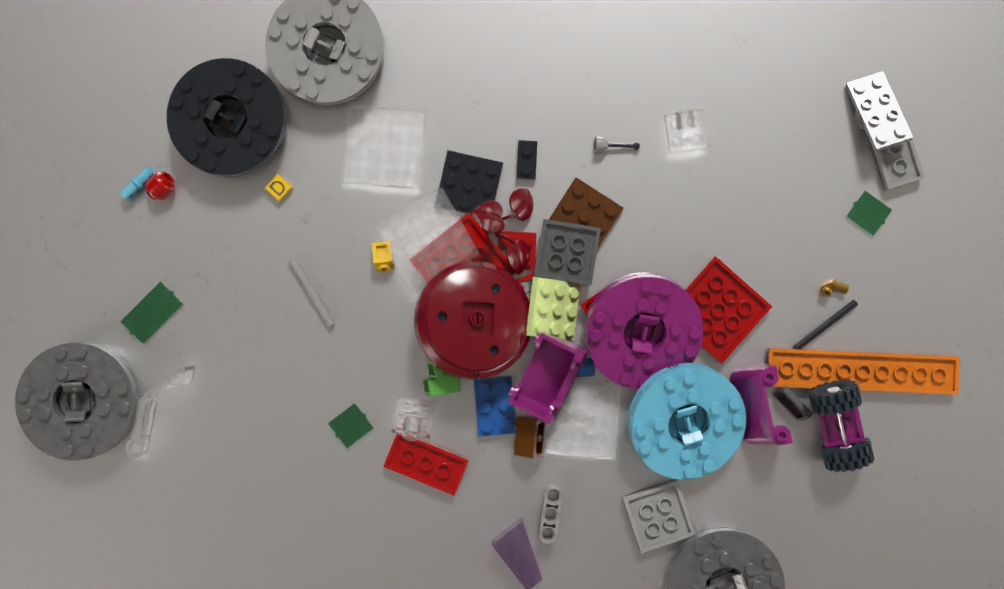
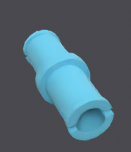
[119,166,155,201]

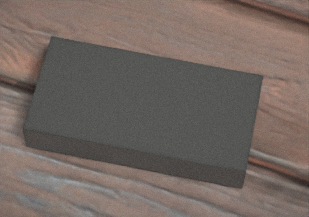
[774,386,813,421]

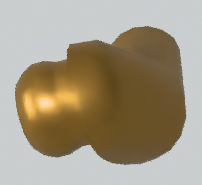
[820,280,849,297]

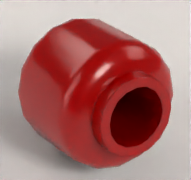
[145,172,175,200]

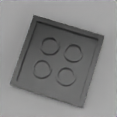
[534,219,601,285]

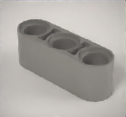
[539,485,562,544]

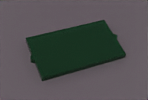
[120,282,183,344]

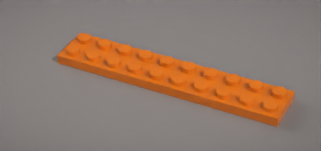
[767,348,960,395]

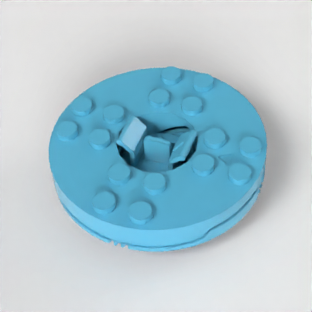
[627,363,746,480]

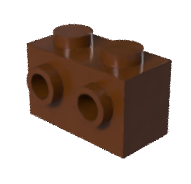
[514,415,547,459]

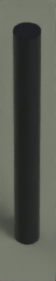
[793,299,858,349]

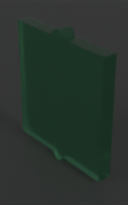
[846,191,892,235]
[328,403,374,448]

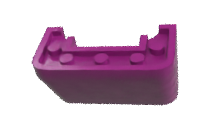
[508,332,589,424]
[730,363,793,445]

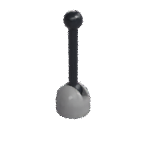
[594,137,640,152]

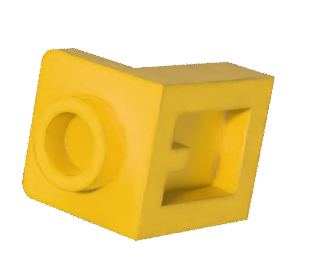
[372,241,395,273]

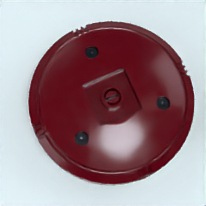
[414,261,530,380]

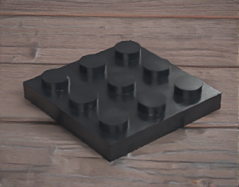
[435,150,503,215]

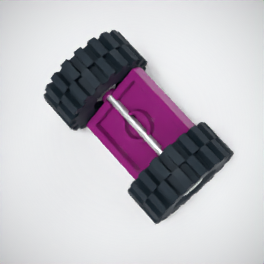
[808,380,874,472]

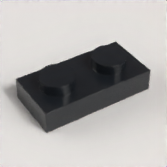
[516,140,538,180]

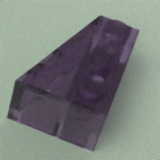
[492,517,543,589]

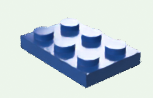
[474,376,516,437]

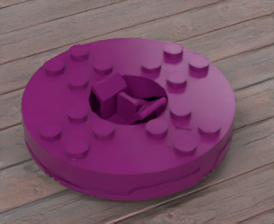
[584,272,703,389]

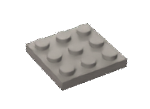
[622,479,695,553]

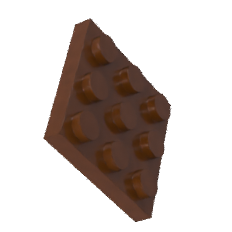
[548,177,624,248]

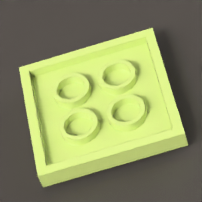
[527,277,581,341]

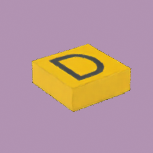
[265,174,293,201]

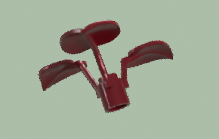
[472,188,534,275]

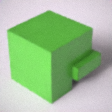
[423,360,461,396]

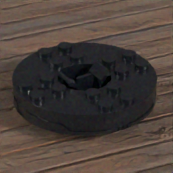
[166,58,287,177]

